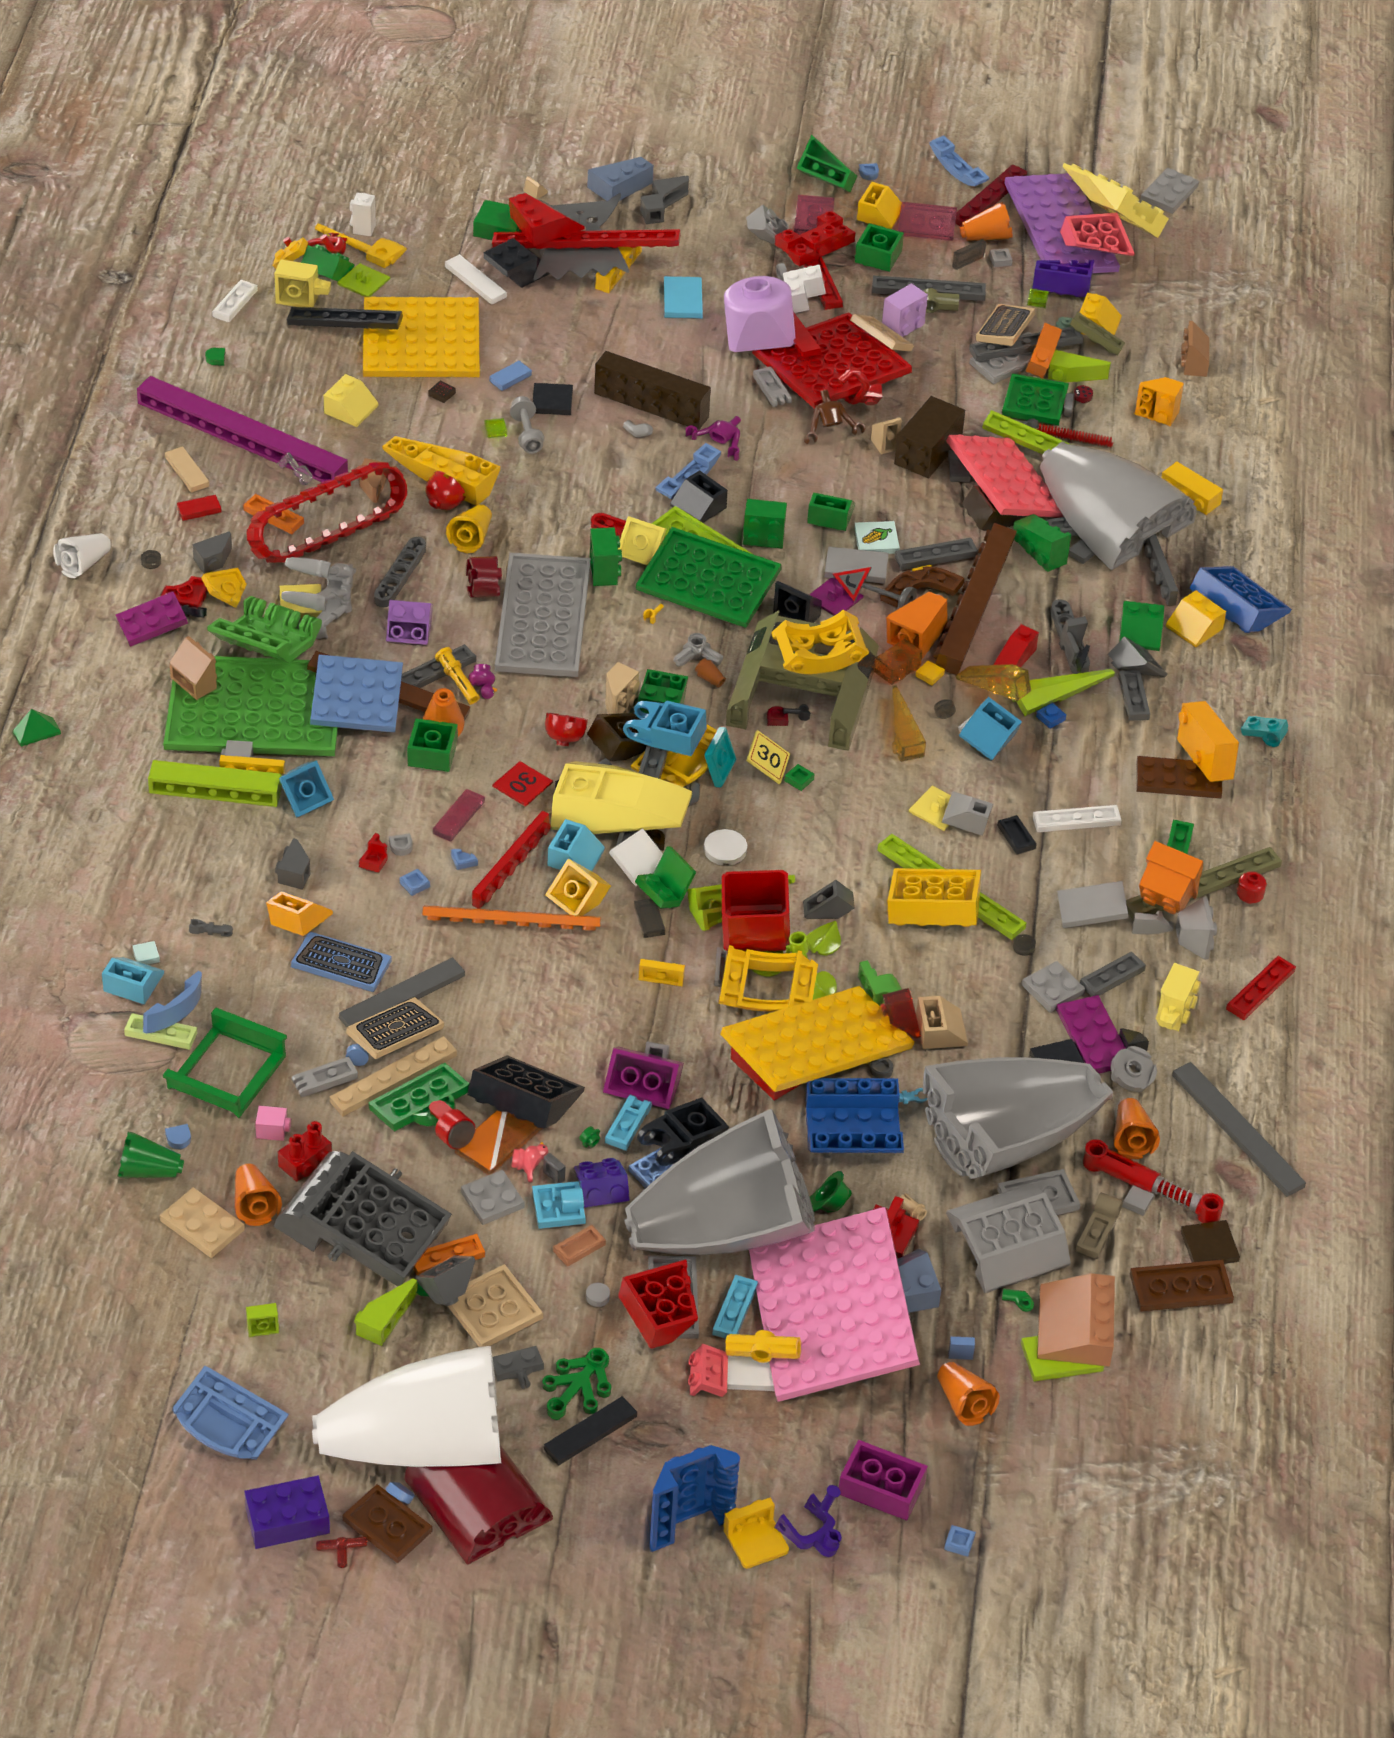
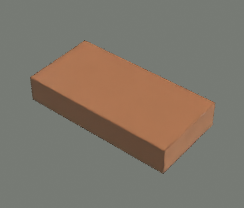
[553,1225,606,1267]

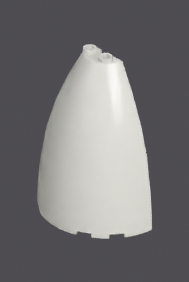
[312,1346,501,1467]

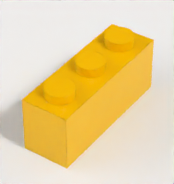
[1161,461,1224,515]

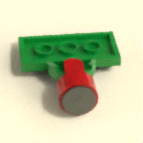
[368,1062,476,1149]

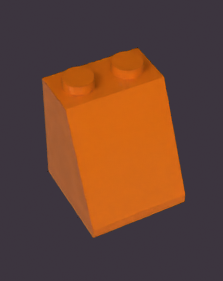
[886,591,947,659]

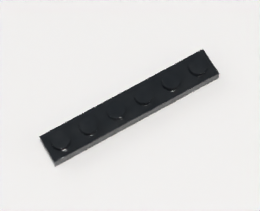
[287,307,403,330]

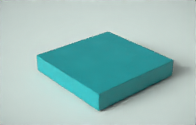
[704,727,737,788]

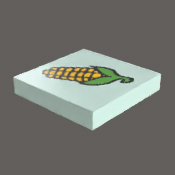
[854,521,900,554]

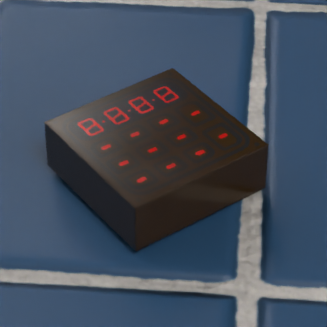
[428,380,456,403]

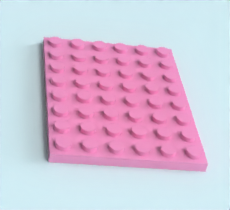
[749,1207,920,1402]

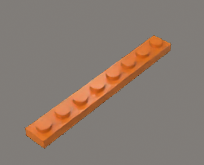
[422,905,601,931]

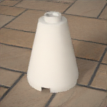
[53,533,111,578]

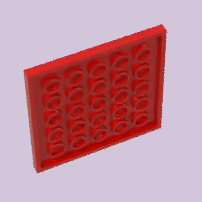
[752,312,912,409]

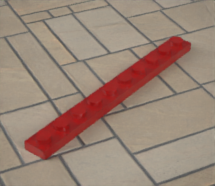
[492,229,681,249]

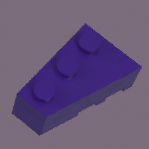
[1032,260,1094,298]

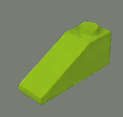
[1048,350,1111,383]
[354,1278,417,1346]

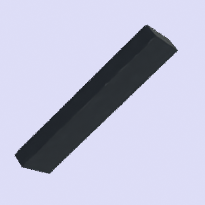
[544,1396,637,1466]

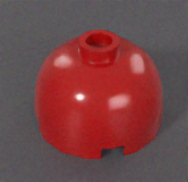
[425,471,466,511]
[545,713,588,747]

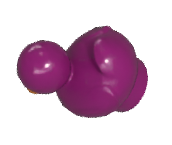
[468,664,497,699]

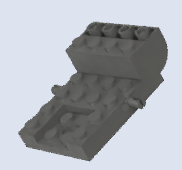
[274,1151,452,1286]

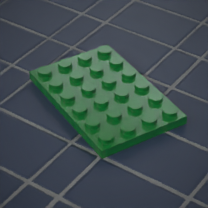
[636,527,782,628]

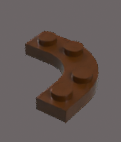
[880,566,965,608]

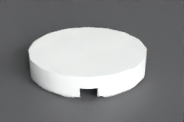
[704,829,747,865]

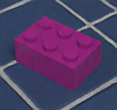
[838,1440,928,1521]

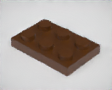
[342,1484,433,1563]

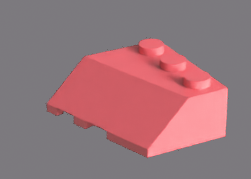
[1060,213,1135,256]

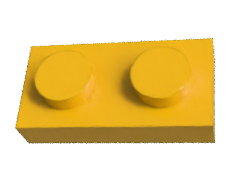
[272,237,308,269]
[638,959,685,987]

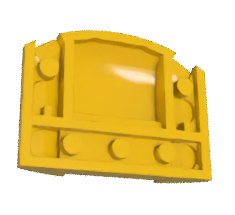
[631,725,717,787]

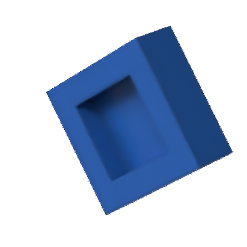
[1036,703,1067,729]

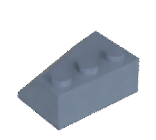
[897,1249,941,1313]

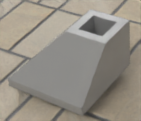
[746,205,789,245]
[942,791,993,836]
[1175,897,1217,960]

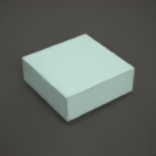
[132,941,160,965]

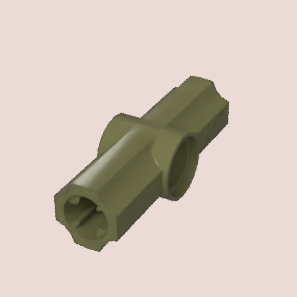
[923,288,959,313]

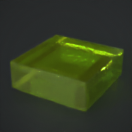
[1027,289,1049,308]
[484,418,507,438]

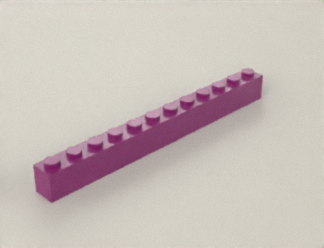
[137,376,348,482]

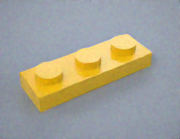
[219,755,285,776]

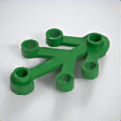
[542,1348,612,1420]

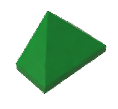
[13,709,61,747]

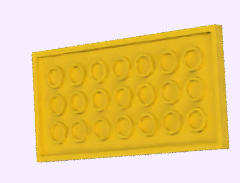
[720,986,915,1092]

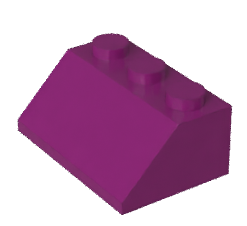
[603,1046,684,1109]

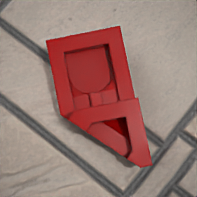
[359,833,388,873]

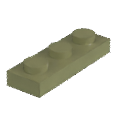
[1070,312,1125,356]

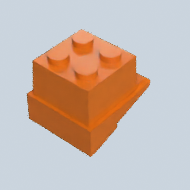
[1139,841,1203,914]

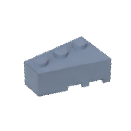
[587,157,654,201]

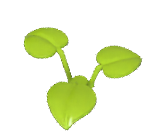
[751,921,841,1000]

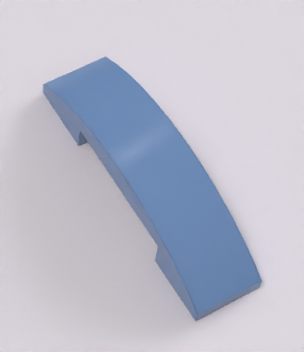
[929,135,989,187]
[655,443,721,499]
[143,971,202,1034]

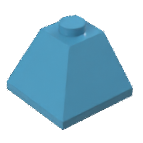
[279,760,334,818]

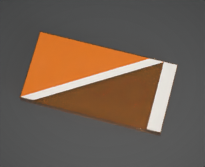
[455,1110,543,1175]

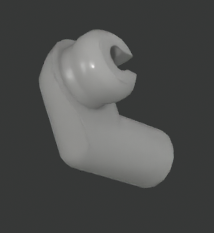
[623,420,653,438]

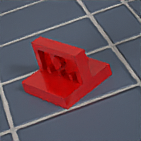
[873,1196,920,1259]

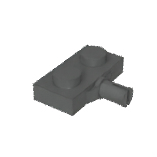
[493,1346,544,1389]

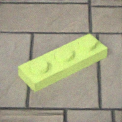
[124,1013,197,1050]

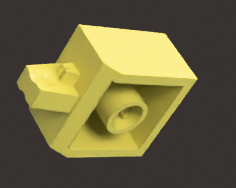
[274,259,331,307]
[1156,963,1201,1031]

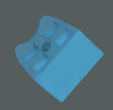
[623,701,707,756]

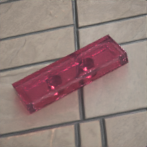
[433,789,485,842]

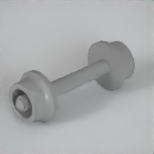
[510,396,544,454]

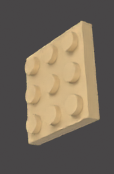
[448,1264,543,1347]

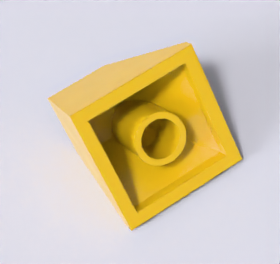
[545,859,611,915]

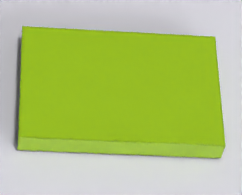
[1021,1336,1104,1382]

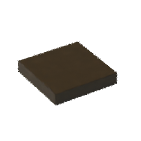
[1181,1220,1240,1264]

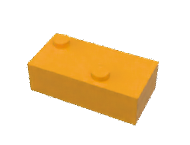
[1177,701,1239,782]

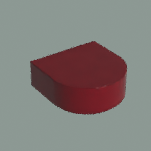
[767,706,789,726]

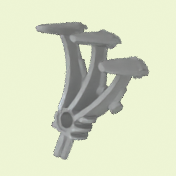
[281,557,356,639]

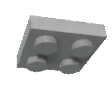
[1022,961,1085,1013]
[461,1169,525,1225]

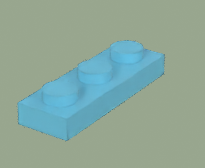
[712,1275,758,1339]

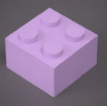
[882,283,928,337]

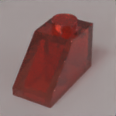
[880,988,921,1038]

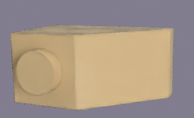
[871,418,902,454]

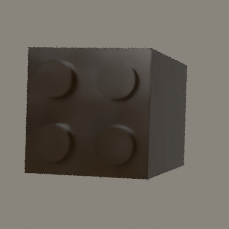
[894,396,966,479]

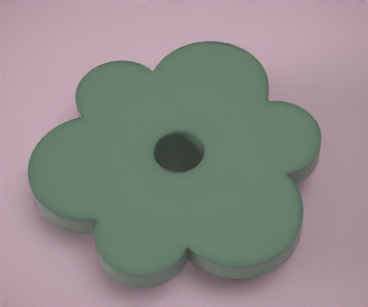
[1056,317,1073,329]

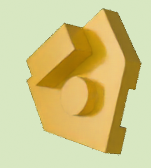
[201,568,247,608]

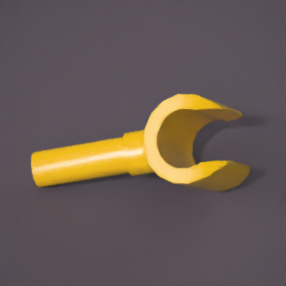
[643,604,664,624]

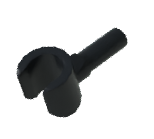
[782,704,811,721]

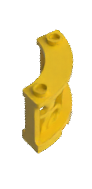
[771,610,869,674]

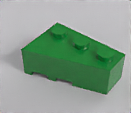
[797,135,858,192]
[1013,514,1071,572]

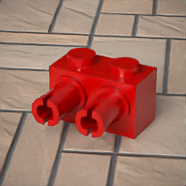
[277,1121,332,1182]

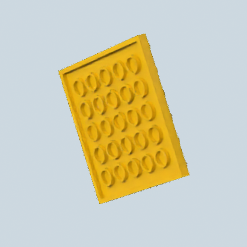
[363,296,480,377]

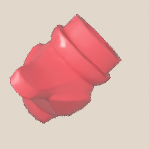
[512,1142,548,1182]

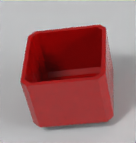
[722,870,790,952]

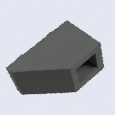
[275,838,311,890]

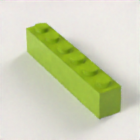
[148,760,282,807]

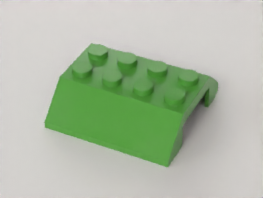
[207,596,322,663]

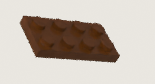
[1136,756,1222,799]
[1129,1260,1234,1312]

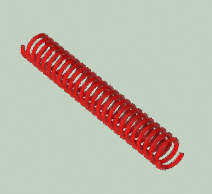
[1037,423,1114,448]

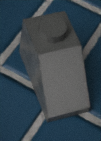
[192,531,232,574]
[803,880,855,919]

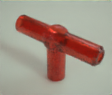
[316,1537,368,1568]

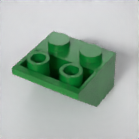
[301,244,355,282]
[807,492,855,531]
[638,669,688,714]

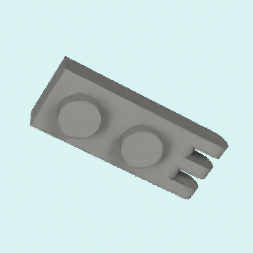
[753,367,792,407]
[291,1057,358,1097]

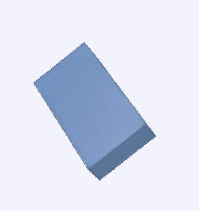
[489,361,532,391]

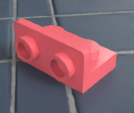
[688,1344,728,1397]

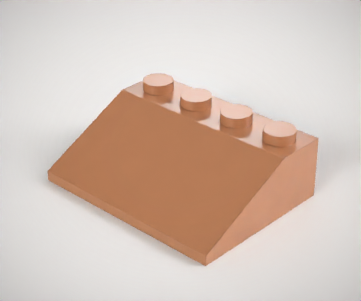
[1037,1273,1115,1367]

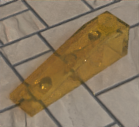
[956,664,1031,701]
[891,685,926,762]

